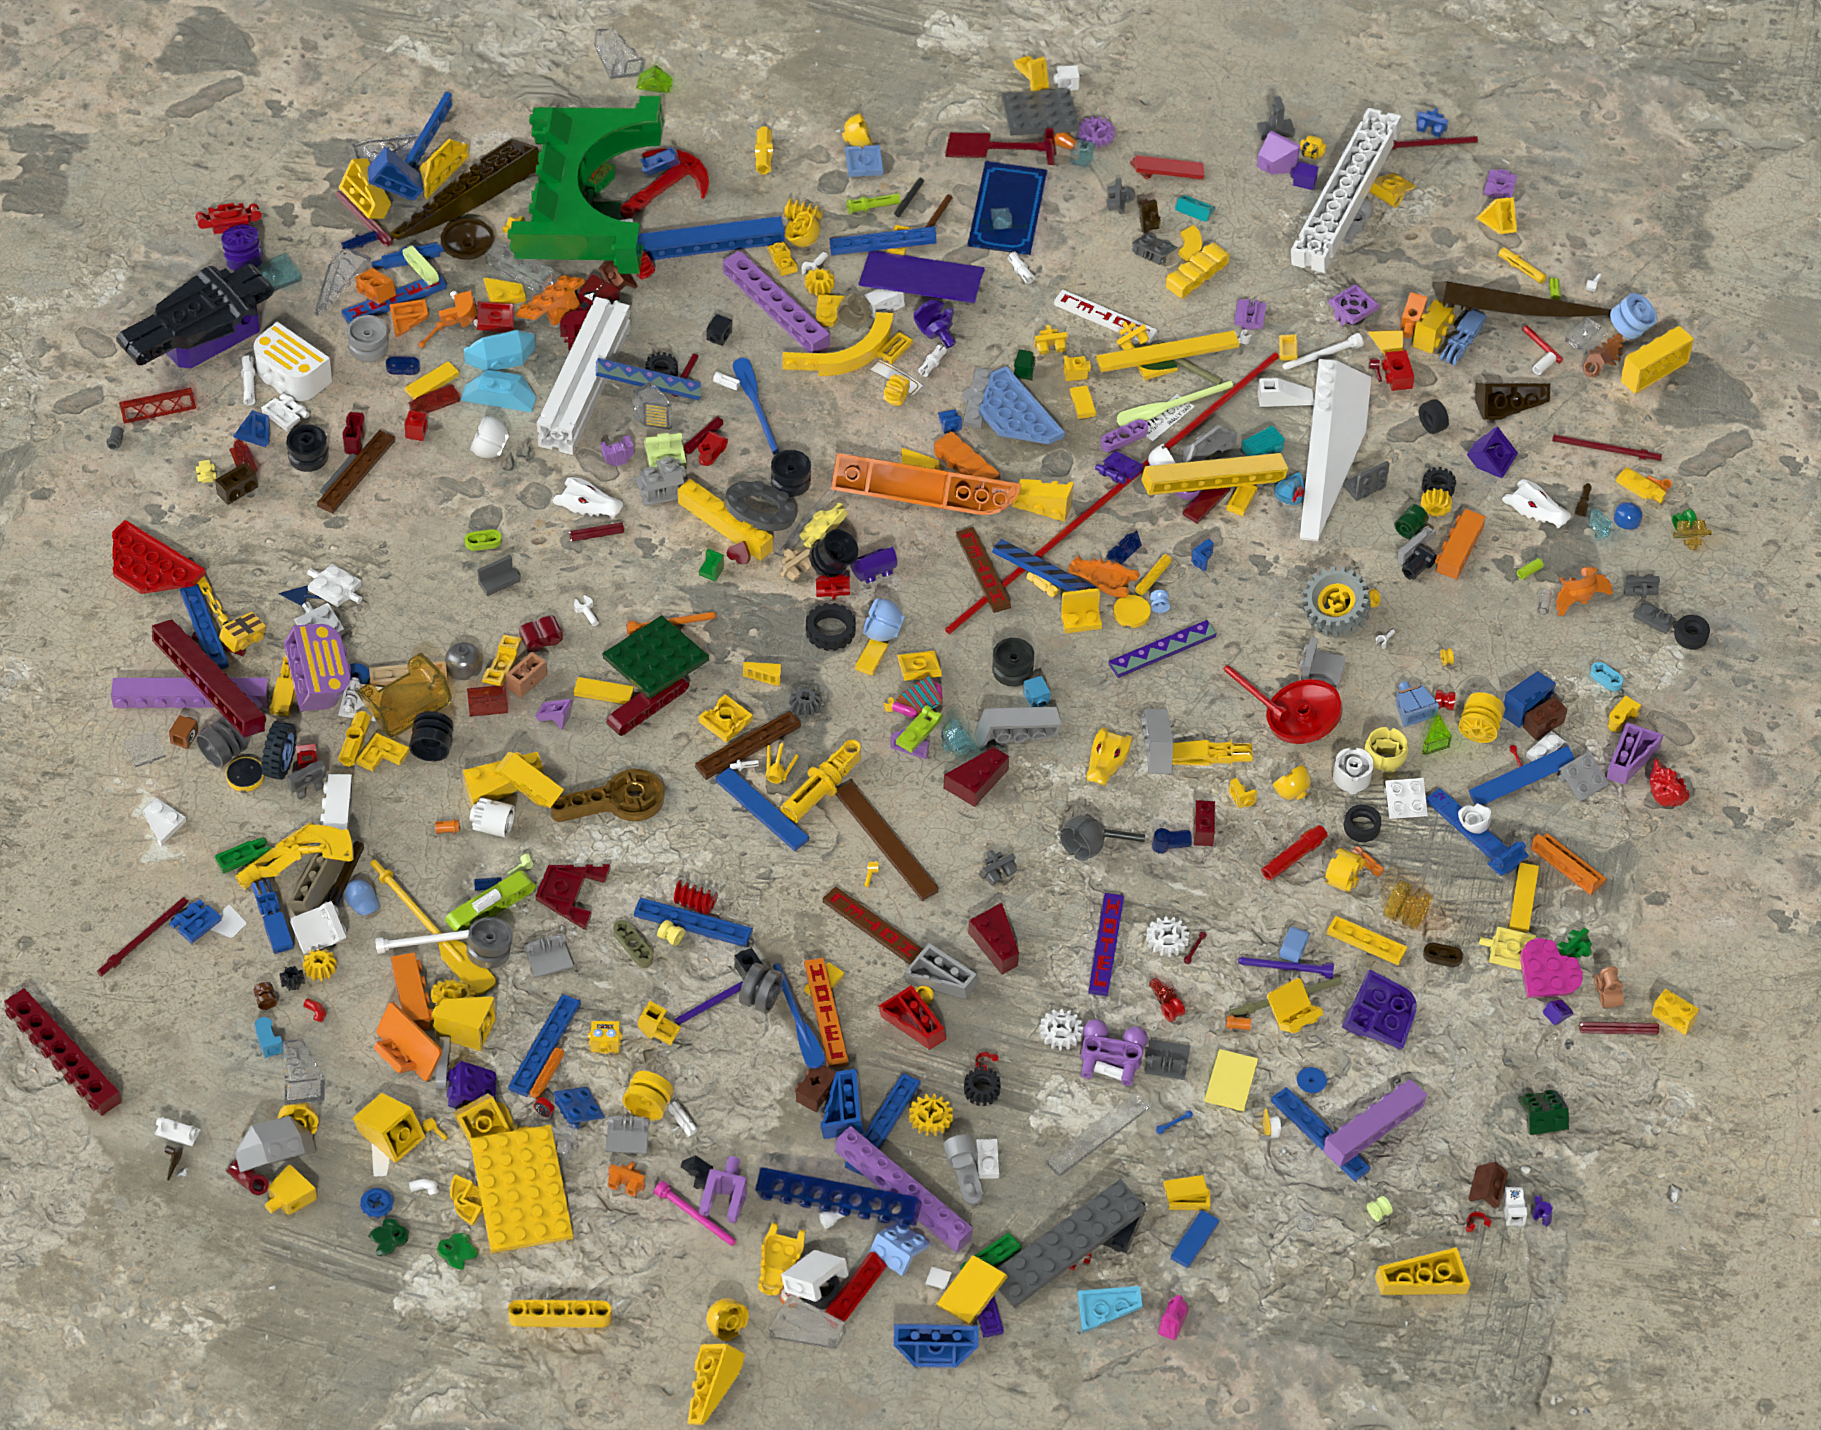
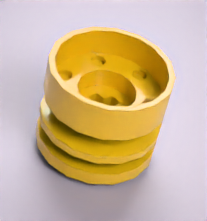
[1458,692,1505,743]

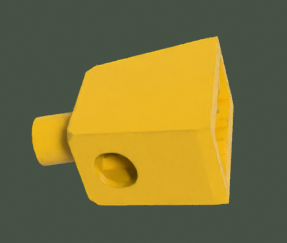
[265,1164,317,1215]

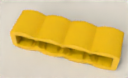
[1166,242,1230,299]

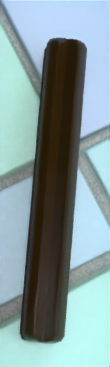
[327,841,364,906]

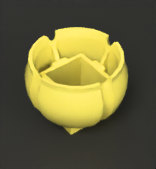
[1364,727,1408,772]

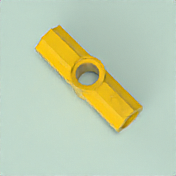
[755,126,773,175]
[338,711,372,767]

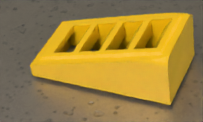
[743,662,781,686]

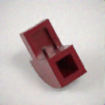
[560,310,588,350]

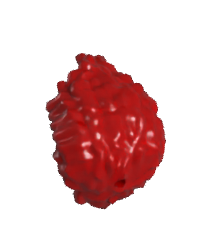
[1649,758,1690,807]

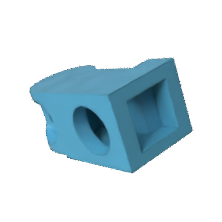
[255,1017,284,1058]

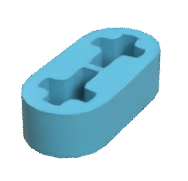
[1590,662,1623,692]

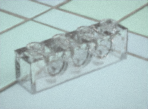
[485,239,555,294]

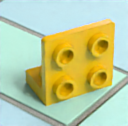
[1061,588,1102,634]

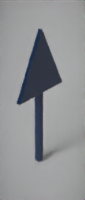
[279,585,322,606]

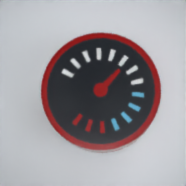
[534,1097,555,1117]

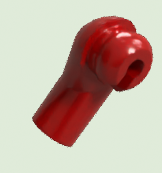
[303,998,327,1022]

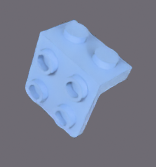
[869,1222,930,1276]

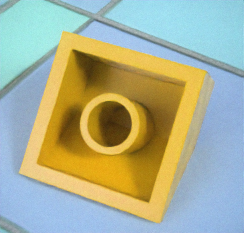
[453,1093,511,1144]

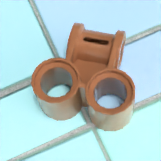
[1594,966,1624,1009]

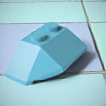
[464,330,536,371]
[461,370,536,412]

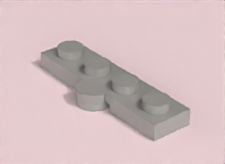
[962,367,994,429]

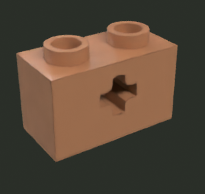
[506,652,547,698]

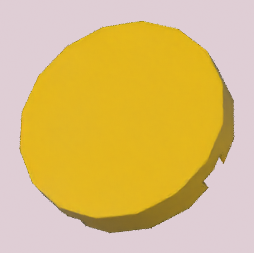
[1113,595,1151,628]

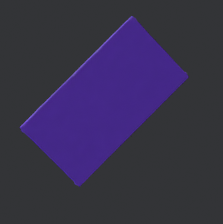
[858,251,985,303]

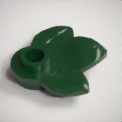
[368,1218,409,1256]

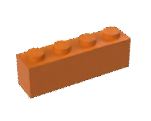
[1435,509,1486,580]
[391,952,433,1030]

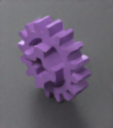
[1077,116,1115,149]

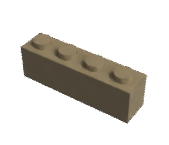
[288,852,345,916]

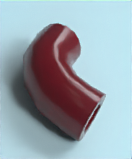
[225,1158,269,1195]

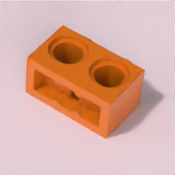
[355,268,396,304]

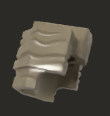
[837,292,872,329]

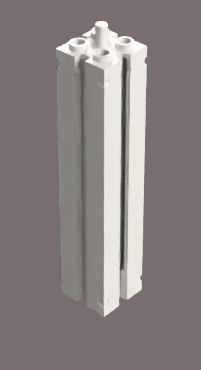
[537,297,631,455]

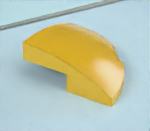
[450,1174,483,1226]

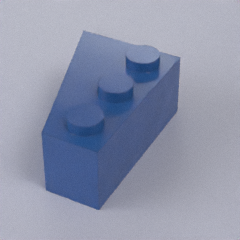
[367,147,423,201]
[1503,671,1556,728]
[820,1069,864,1139]

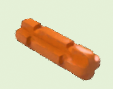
[1352,846,1384,877]

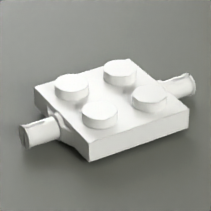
[307,564,363,607]
[294,602,345,636]

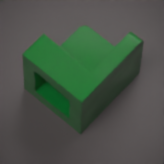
[699,549,724,582]

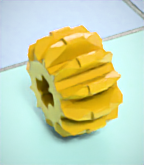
[805,268,835,297]
[883,374,910,406]
[1421,488,1452,518]
[302,948,337,982]

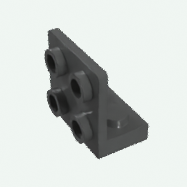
[1343,461,1390,501]

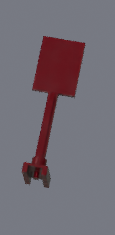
[945,128,1057,165]

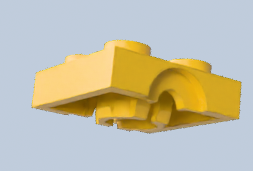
[698,694,753,743]

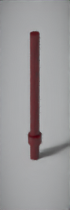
[1391,136,1478,150]
[1552,434,1662,461]
[97,897,188,977]

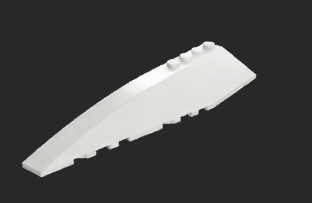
[1300,359,1371,541]

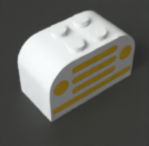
[254,322,332,401]

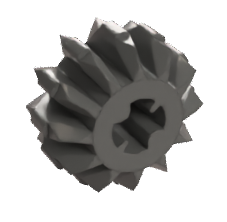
[789,685,822,718]

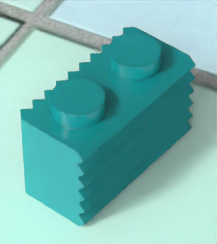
[1241,425,1285,456]

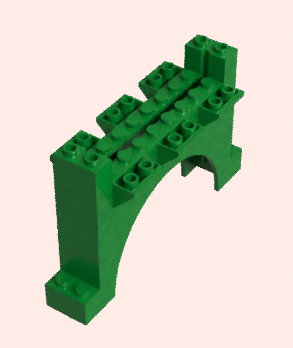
[507,96,664,274]

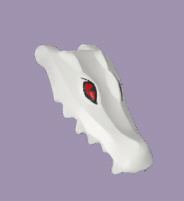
[553,477,623,519]
[1502,480,1571,528]

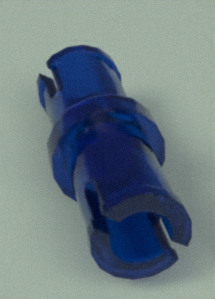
[341,230,378,253]

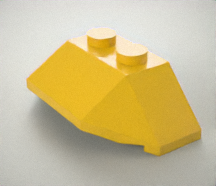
[420,139,470,199]

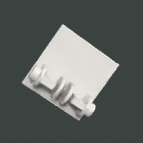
[338,678,384,722]
[1384,778,1428,819]

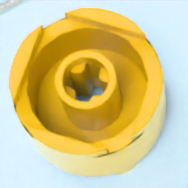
[1325,847,1366,892]

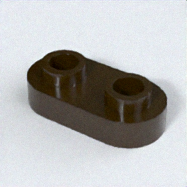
[1423,942,1463,967]

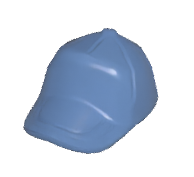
[344,879,379,916]

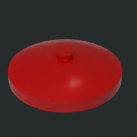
[1266,679,1343,744]

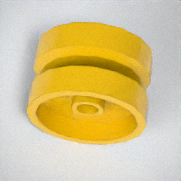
[622,1071,674,1121]

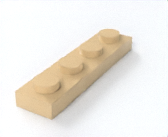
[369,661,448,687]

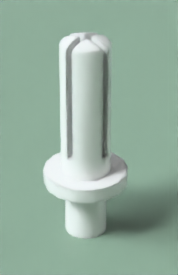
[730,760,759,771]

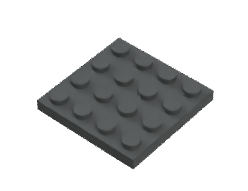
[1001,88,1079,136]

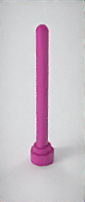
[653,1180,736,1246]

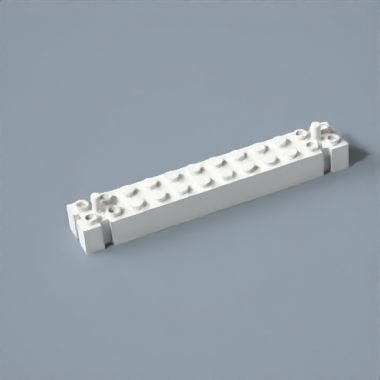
[1291,108,1401,273]

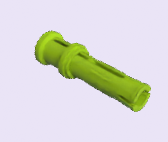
[846,193,901,215]

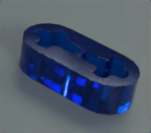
[385,356,420,375]

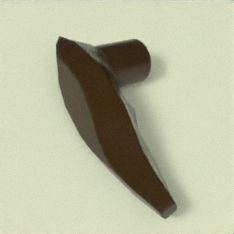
[164,1145,183,1181]

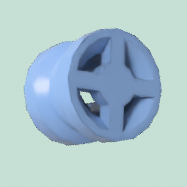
[1150,590,1170,613]

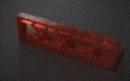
[118,387,196,424]

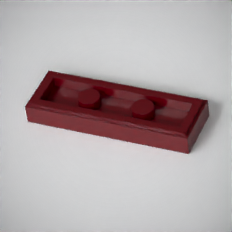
[1183,487,1231,524]

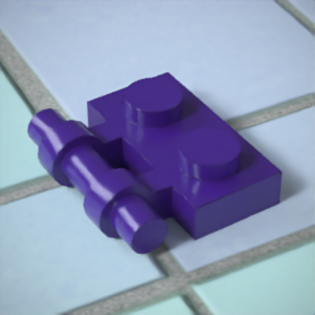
[1095,451,1143,484]

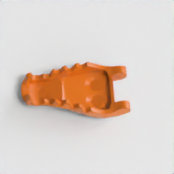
[1068,556,1140,598]

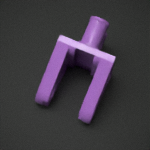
[699,1156,747,1223]

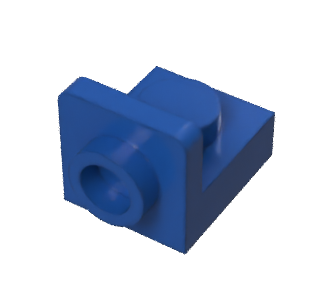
[938,409,962,433]
[1191,538,1214,572]

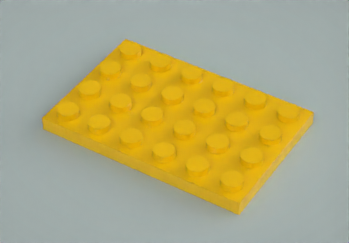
[470,1125,573,1254]

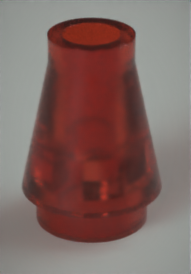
[1149,978,1176,1004]

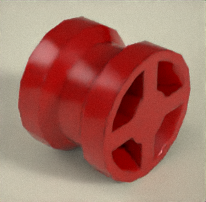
[1161,997,1186,1022]

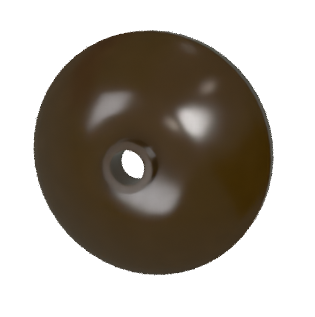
[440,218,494,260]

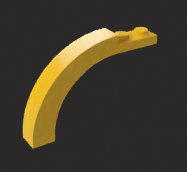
[782,312,893,376]

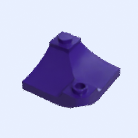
[1341,970,1417,1050]

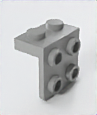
[1299,637,1345,687]

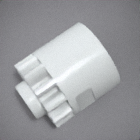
[470,798,515,838]

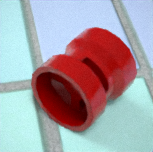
[1435,690,1456,711]

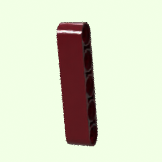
[606,677,690,736]

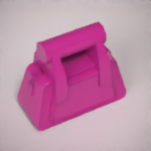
[1158,1295,1189,1340]

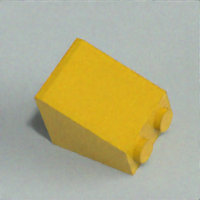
[432,996,496,1052]
[352,1093,426,1163]

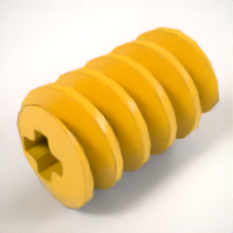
[784,197,823,225]

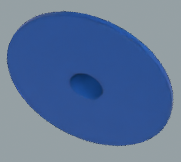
[1297,1067,1327,1093]

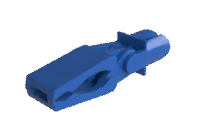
[251,879,293,954]

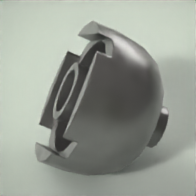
[445,642,483,680]

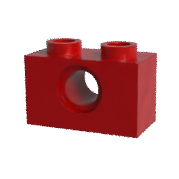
[1382,350,1415,391]

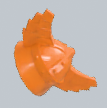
[1555,567,1613,616]

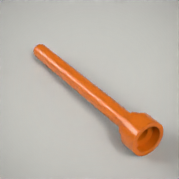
[626,612,716,636]

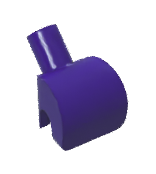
[1532,1195,1553,1227]

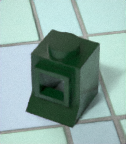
[1013,349,1036,381]

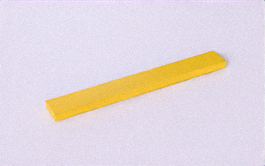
[1096,330,1240,373]

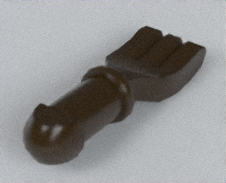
[1575,483,1592,517]

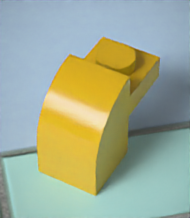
[638,1000,681,1046]

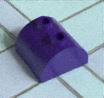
[850,547,897,584]

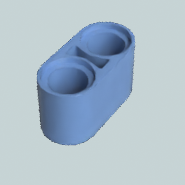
[1279,926,1310,963]

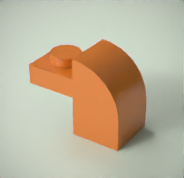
[438,290,477,328]

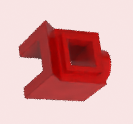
[296,743,317,770]

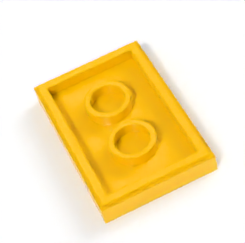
[936,1255,1007,1325]

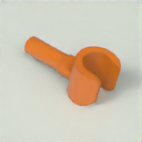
[1647,475,1672,492]

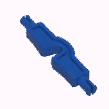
[371,243,445,269]

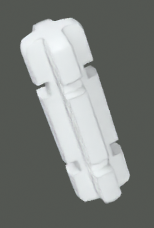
[668,1101,697,1136]

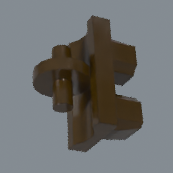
[1138,199,1161,234]

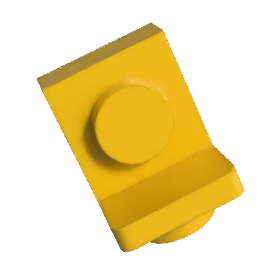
[1229,778,1258,809]

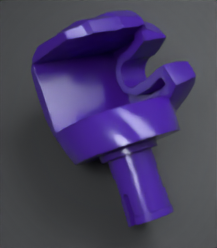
[913,299,956,349]

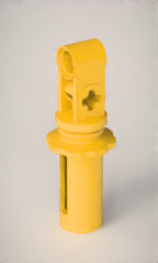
[780,740,861,823]

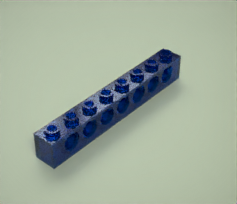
[755,1167,922,1228]

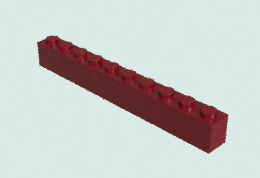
[152,619,266,738]

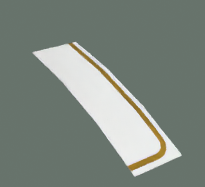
[870,360,923,395]

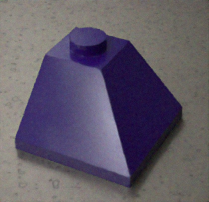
[1467,427,1518,478]

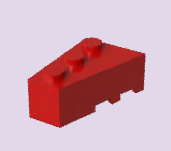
[878,985,947,1050]

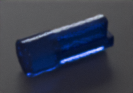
[474,877,502,891]

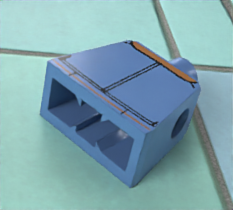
[1396,681,1439,727]

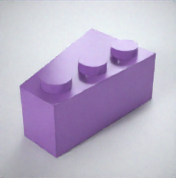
[1606,723,1663,785]

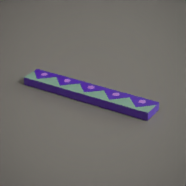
[1109,620,1217,678]

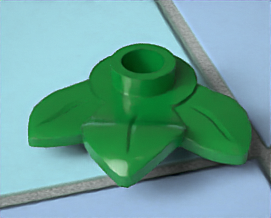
[437,1233,478,1270]

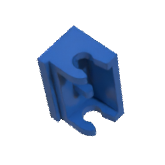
[640,146,681,176]

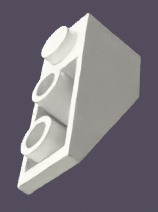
[1258,378,1314,407]

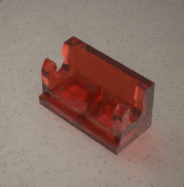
[467,685,508,717]

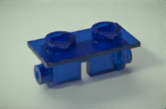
[1107,531,1142,565]

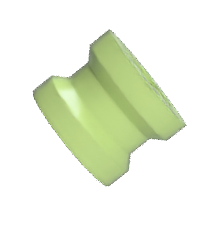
[1367,1196,1393,1222]

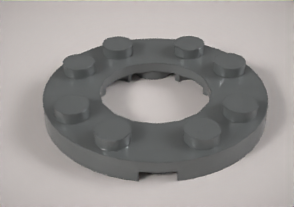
[724,481,798,531]

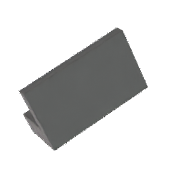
[477,555,520,596]

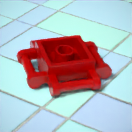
[195,202,262,235]

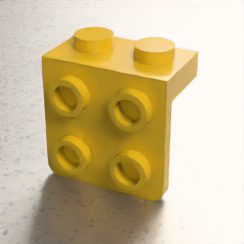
[1267,978,1324,1033]

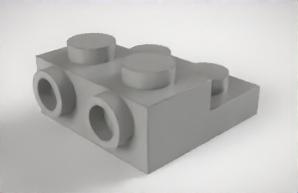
[639,456,686,491]

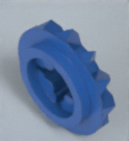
[360,1188,394,1219]

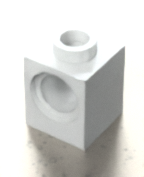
[1053,65,1079,90]

